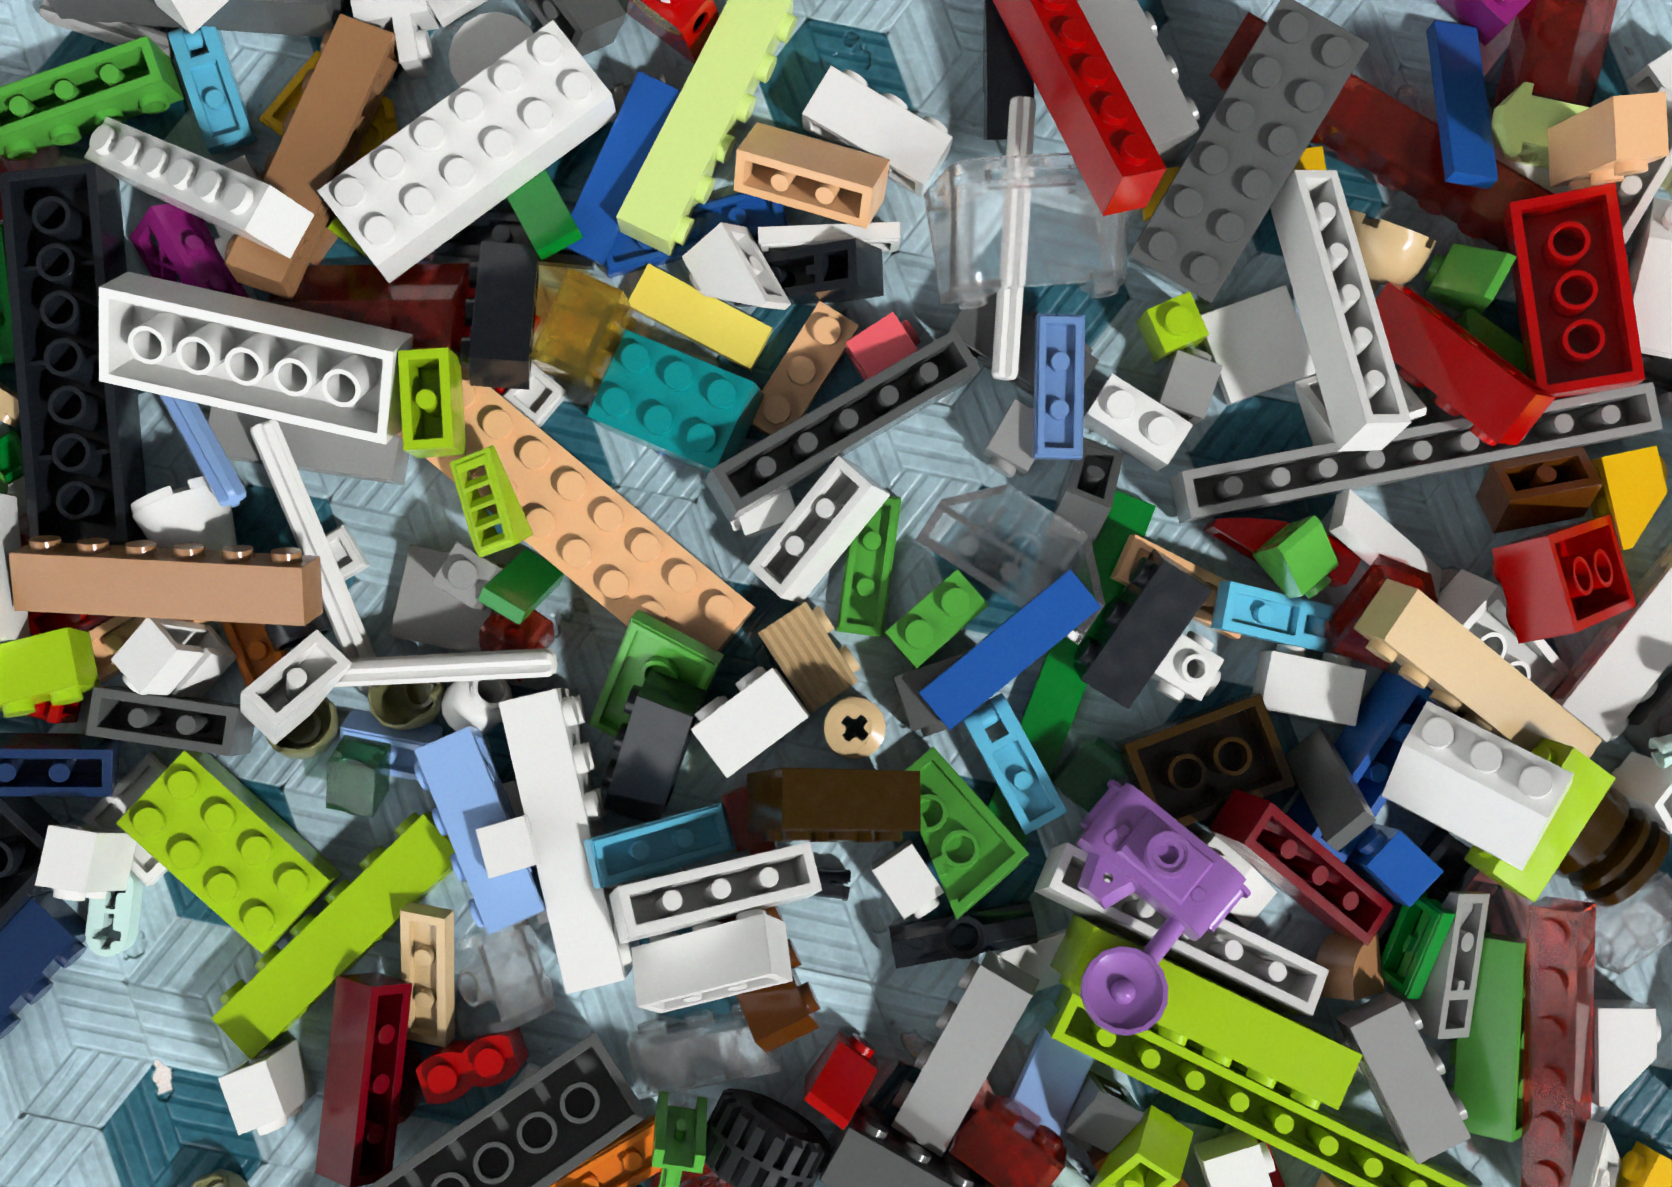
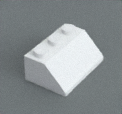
[1382,701,1573,871]

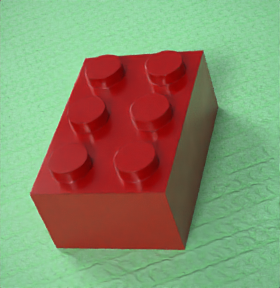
[1491,514,1637,644]

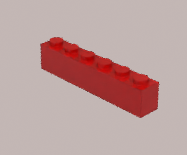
[993,0,1167,216]

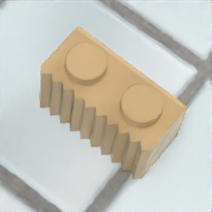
[758,602,861,713]

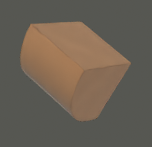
[1315,932,1385,1001]

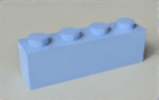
[414,726,546,935]

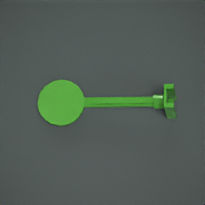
[651,1091,707,1187]

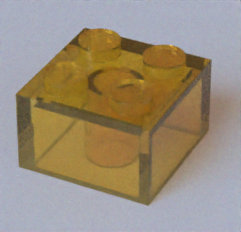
[530,267,637,395]

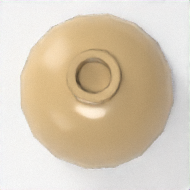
[1349,209,1436,293]

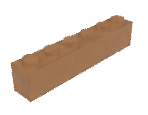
[225,14,399,301]
[9,535,323,626]

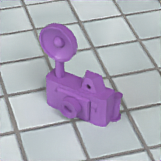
[1077,779,1251,1036]

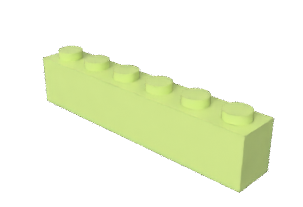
[616,0,797,256]

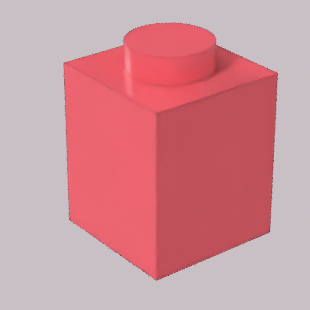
[845,312,921,381]

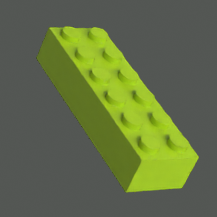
[1050,914,1363,1110]

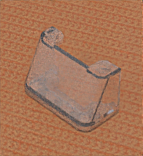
[924,152,1130,309]

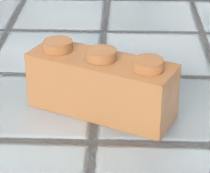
[1547,92,1669,191]
[734,122,890,229]

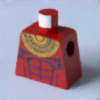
[627,0,719,65]

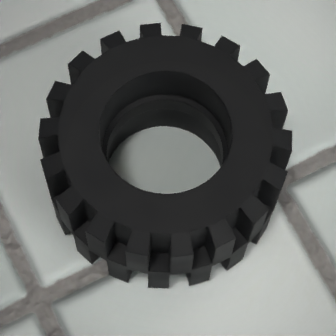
[705,1088,832,1187]

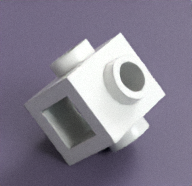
[1151,631,1225,703]

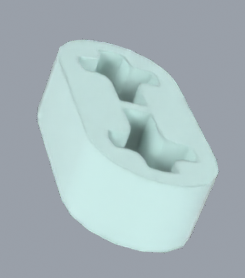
[85,870,143,957]

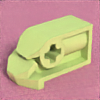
[1491,82,1590,169]

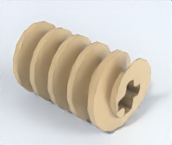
[824,696,886,759]

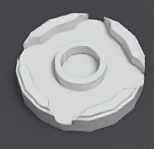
[448,12,534,87]

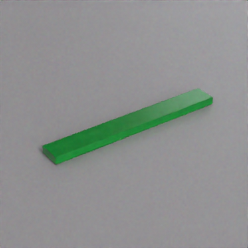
[987,491,1156,847]

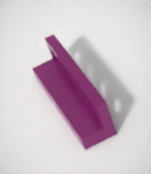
[129,203,249,298]

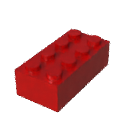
[1503,183,1645,399]

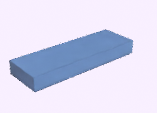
[1033,314,1085,460]

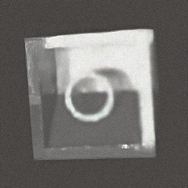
[454,919,557,1038]

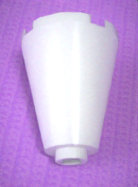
[130,476,237,551]

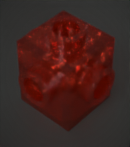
[479,610,555,682]

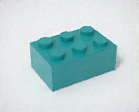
[587,329,764,473]

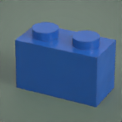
[1344,823,1444,907]

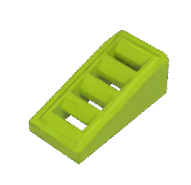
[450,445,533,558]

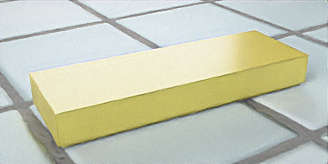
[626,263,773,371]

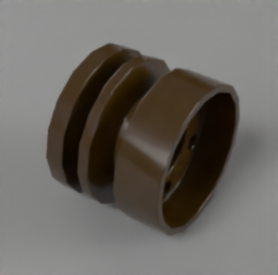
[1555,785,1671,907]

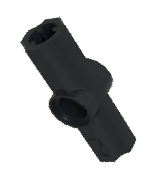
[888,900,1038,969]

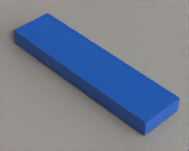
[1426,20,1498,189]
[566,71,681,266]
[605,192,788,278]
[919,568,1102,730]

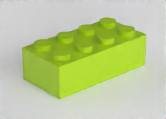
[116,750,343,954]

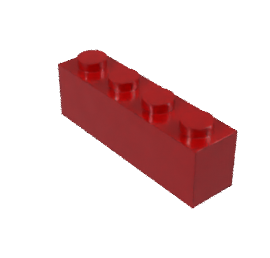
[1375,282,1555,446]

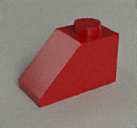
[804,1030,878,1130]

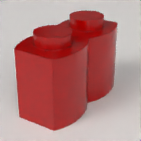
[415,1023,529,1104]

